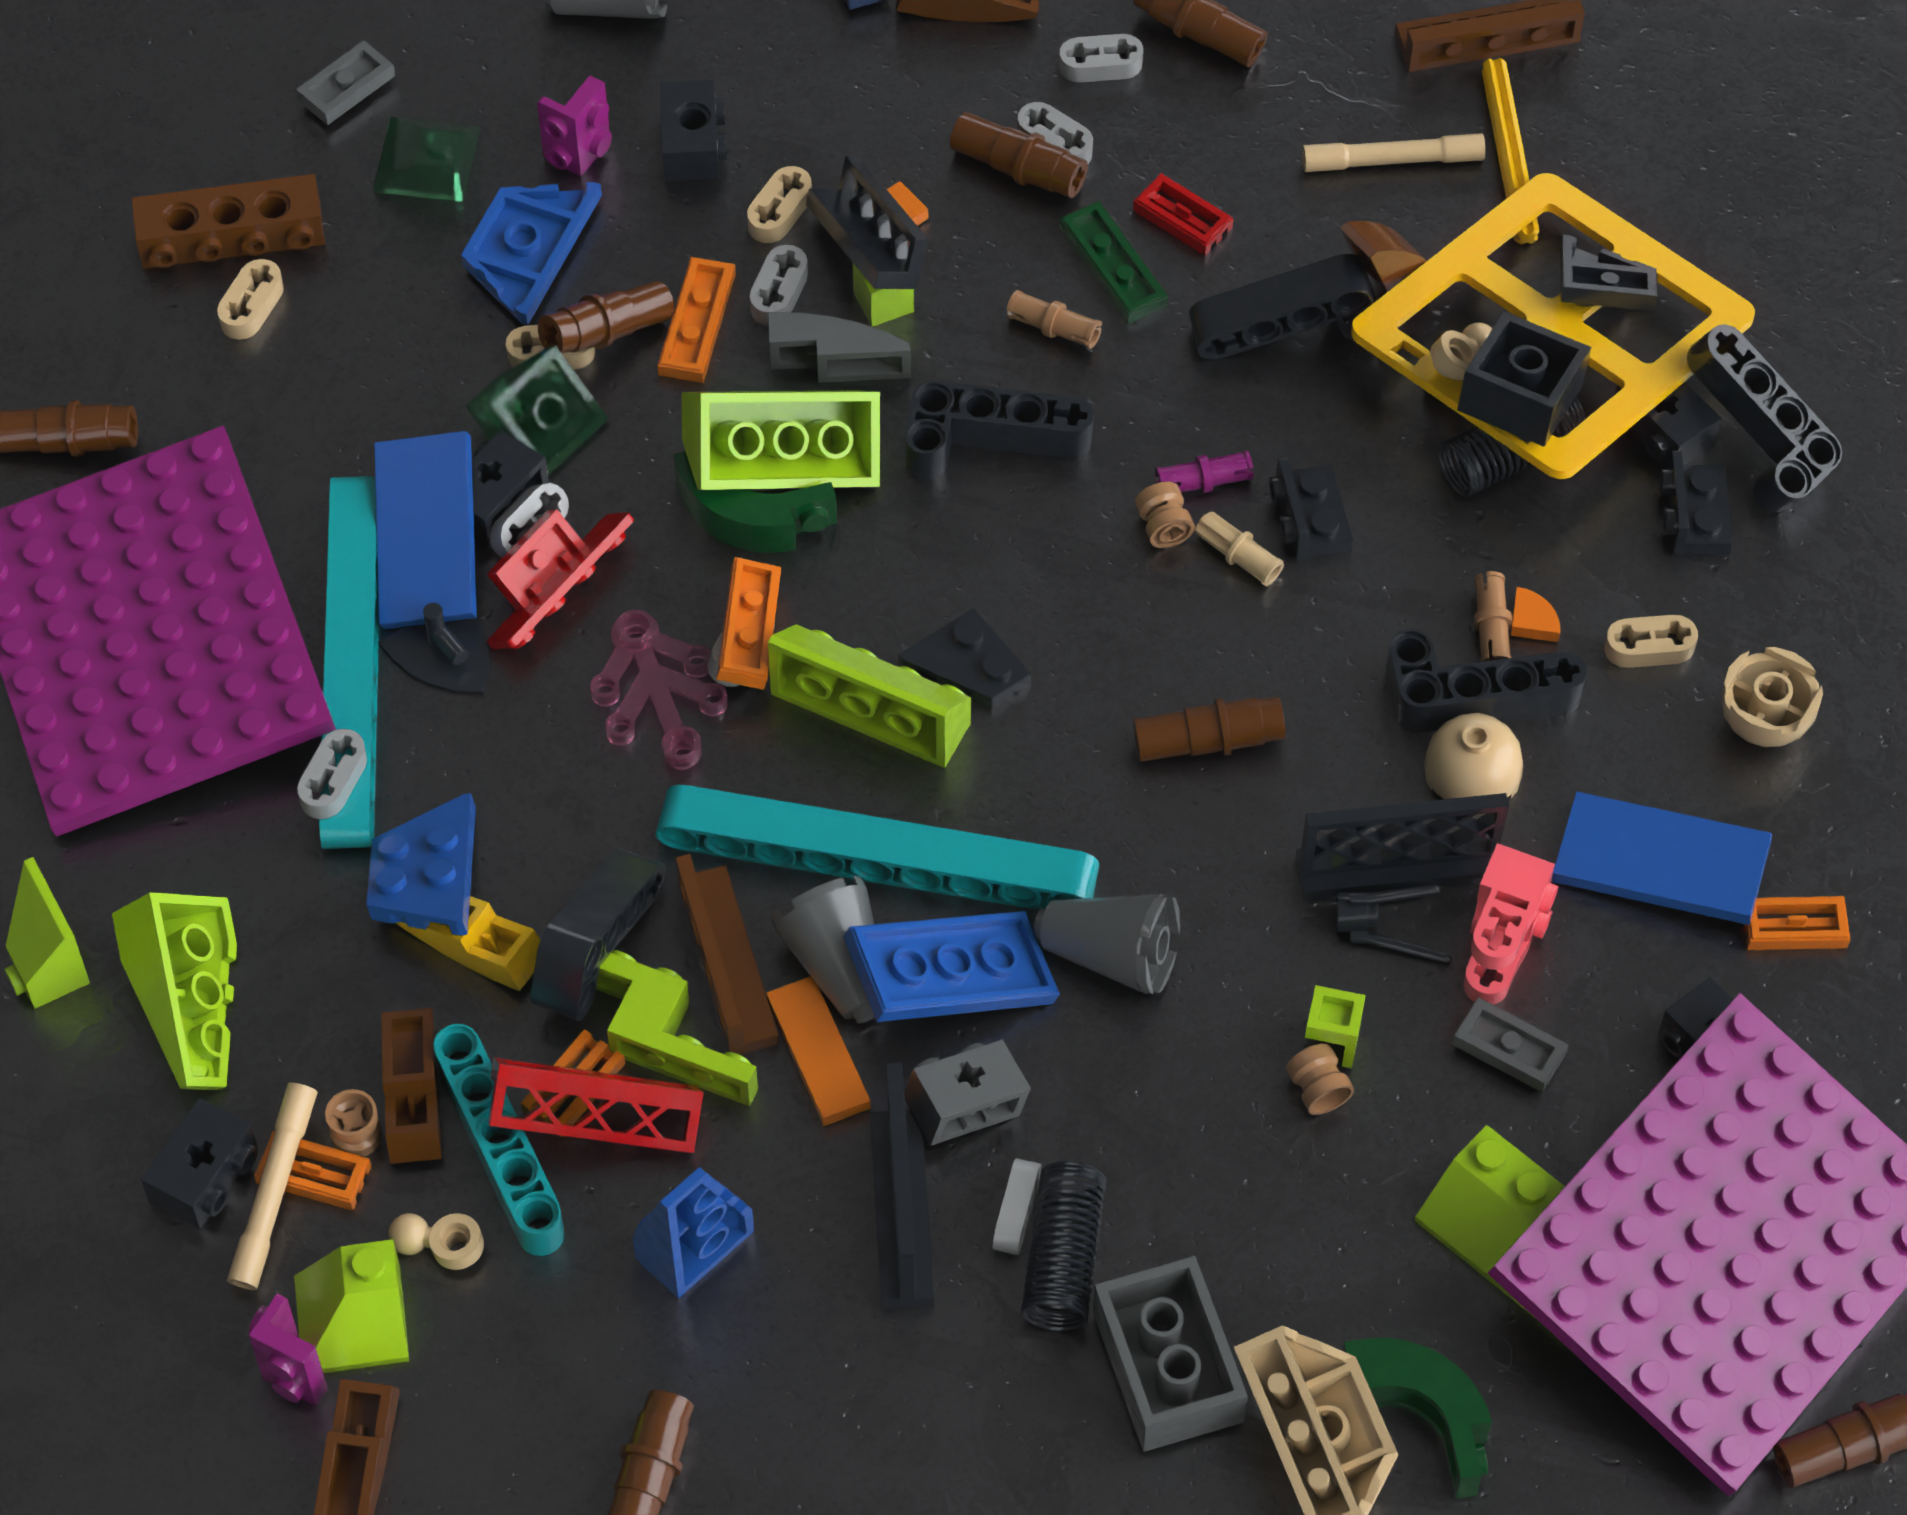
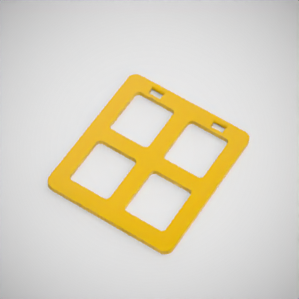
[1351,173,1755,479]

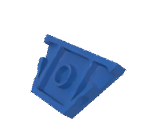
[461,182,602,326]
[366,793,476,936]

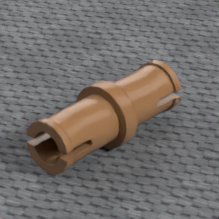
[1006,290,1102,349]
[1473,571,1513,662]

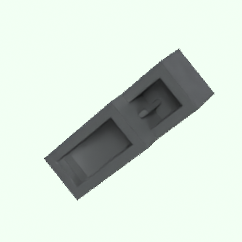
[768,312,911,383]

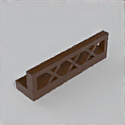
[1395,0,1585,72]
[675,854,779,1055]

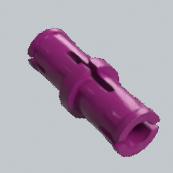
[1155,450,1254,493]

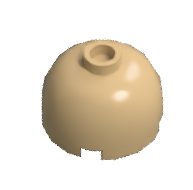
[1721,647,1823,747]
[1424,713,1523,799]

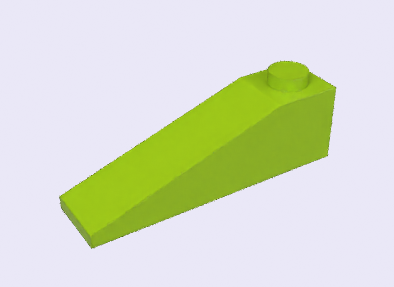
[112,892,237,1090]

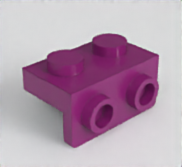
[537,75,612,177]
[249,1294,328,1407]

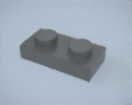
[296,40,395,125]
[1452,997,1569,1093]

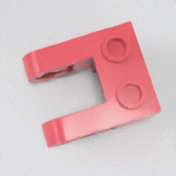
[1463,843,1558,1005]

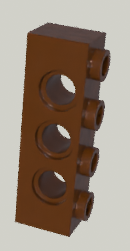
[132,174,326,269]

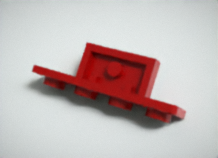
[486,509,634,650]

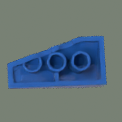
[632,1167,754,1299]

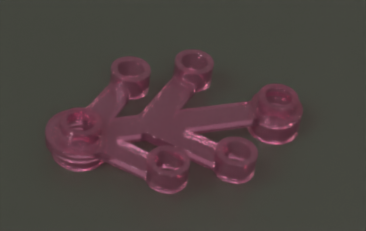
[590,609,728,770]

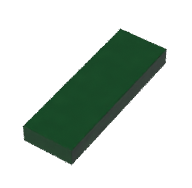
[1059,201,1168,324]

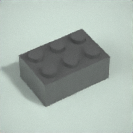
[1093,1256,1248,1452]

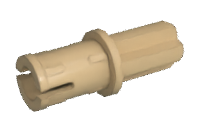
[1195,512,1284,586]

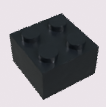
[1457,311,1592,447]

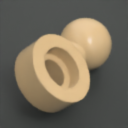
[1430,323,1492,380]
[388,1213,484,1270]

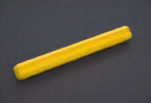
[1482,58,1540,245]

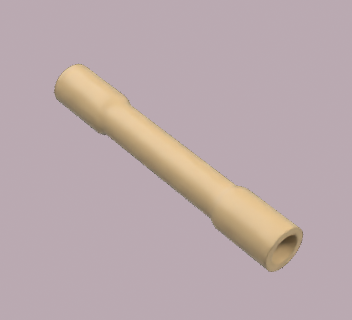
[1302,133,1485,172]
[227,1083,318,1290]

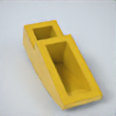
[395,896,540,992]

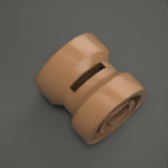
[1135,482,1195,548]
[1286,1044,1354,1115]
[325,1089,382,1157]

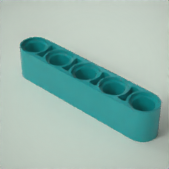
[433,1023,565,1256]

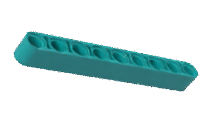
[319,476,379,849]
[655,785,1100,911]

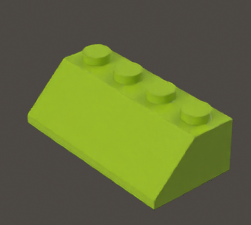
[682,390,880,490]
[768,624,971,768]
[1414,1125,1565,1317]

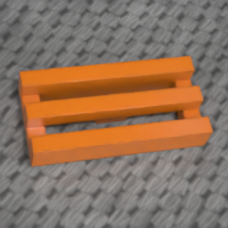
[1744,896,1850,950]
[521,1029,626,1138]
[254,1131,372,1211]

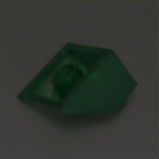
[373,116,480,202]
[465,345,609,475]

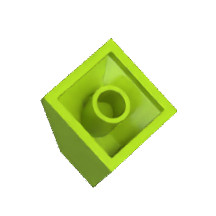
[4,857,90,1009]
[294,1239,409,1373]

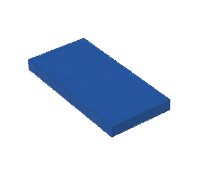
[374,431,477,629]
[1553,791,1772,925]
[843,911,1060,1022]

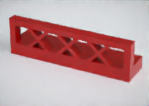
[488,1057,704,1153]

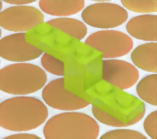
[596,950,758,1106]

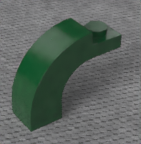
[673,451,837,553]
[1342,1338,1492,1499]

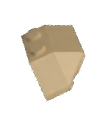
[1234,1325,1399,1515]

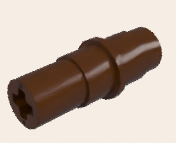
[1133,0,1268,67]
[950,112,1088,198]
[538,281,674,356]
[0,400,138,457]
[1133,696,1286,762]
[607,1390,694,1515]
[1773,1393,1907,1488]

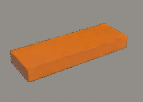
[657,257,736,383]
[716,557,781,690]
[766,976,871,1127]

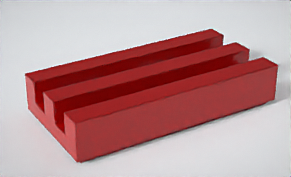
[1133,173,1234,256]

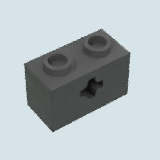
[904,1039,1031,1146]

